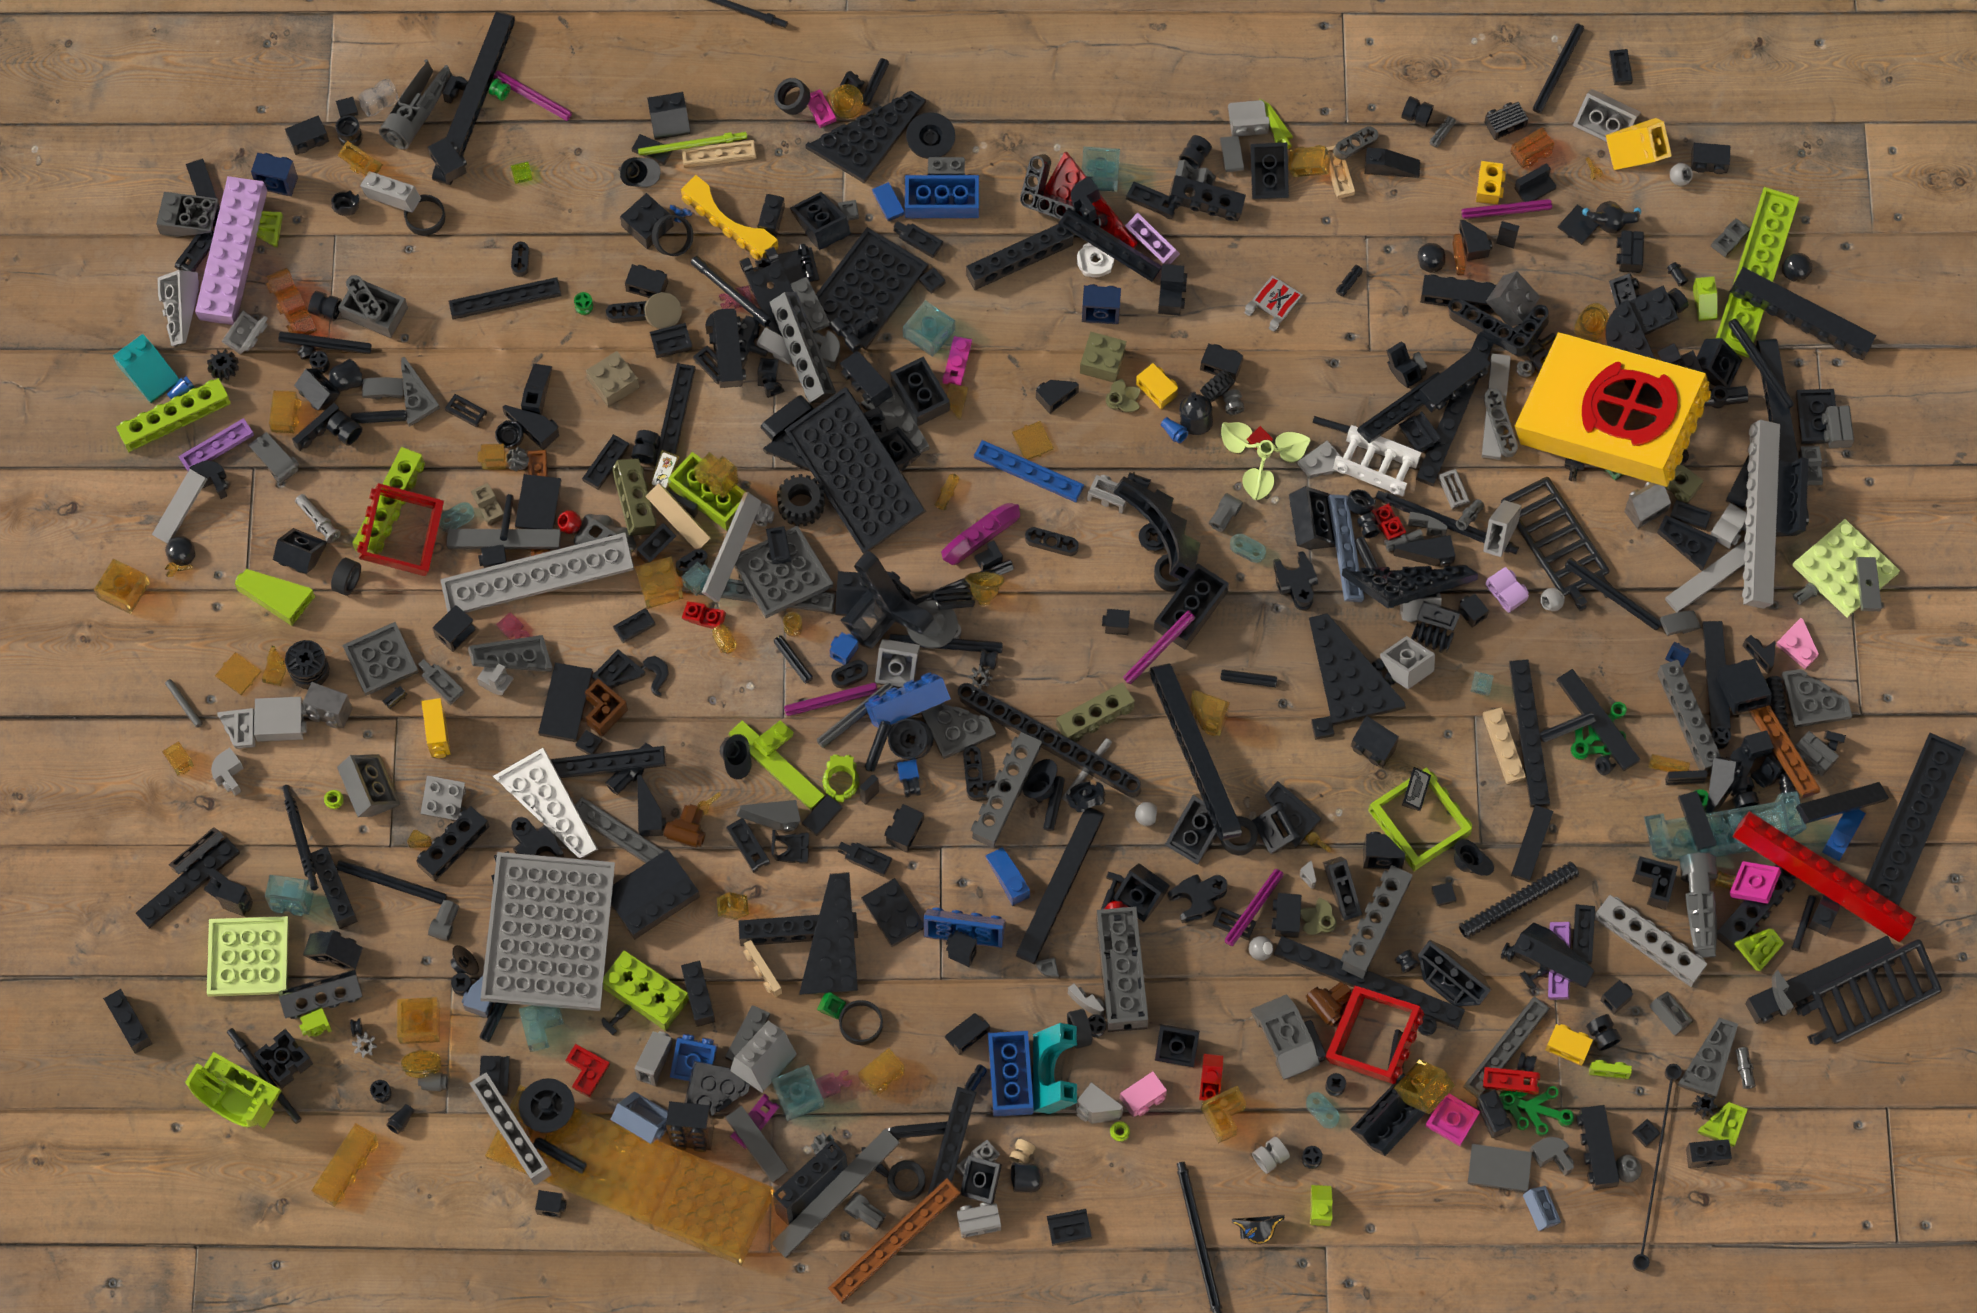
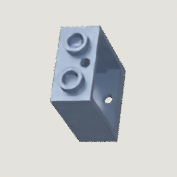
[610,1091,668,1144]

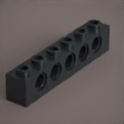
[966,224,1074,290]
[1717,864,1797,952]
[738,912,858,946]

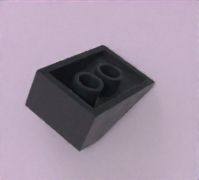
[1250,142,1289,199]
[790,192,851,250]
[1165,794,1218,865]

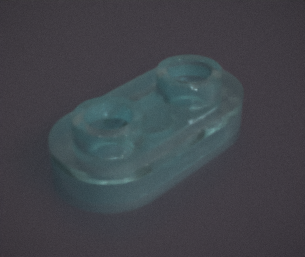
[439,502,474,532]
[1230,534,1266,563]
[1306,1092,1339,1128]

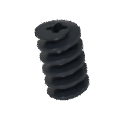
[1411,622,1454,653]

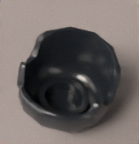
[331,190,360,217]
[1417,243,1446,272]
[1782,253,1812,282]
[495,420,524,449]
[1347,489,1376,516]
[165,536,196,567]

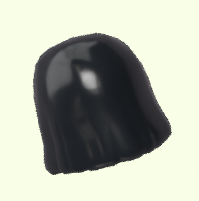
[329,359,363,392]

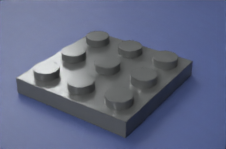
[342,622,419,696]

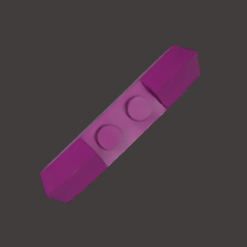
[941,503,1020,565]

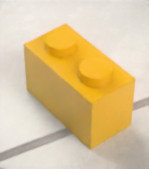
[1136,363,1178,409]
[1545,1024,1593,1066]

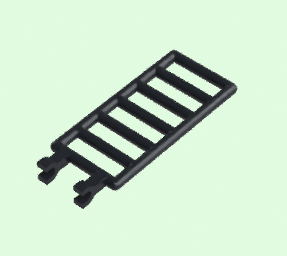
[1501,477,1612,611]
[1795,939,1942,1045]

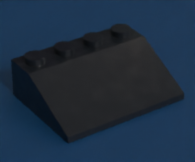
[611,849,700,940]

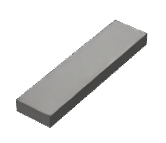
[152,469,207,543]

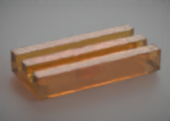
[1452,234,1466,275]

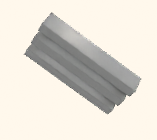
[1438,469,1470,510]

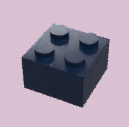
[251,153,298,197]
[1082,284,1121,324]

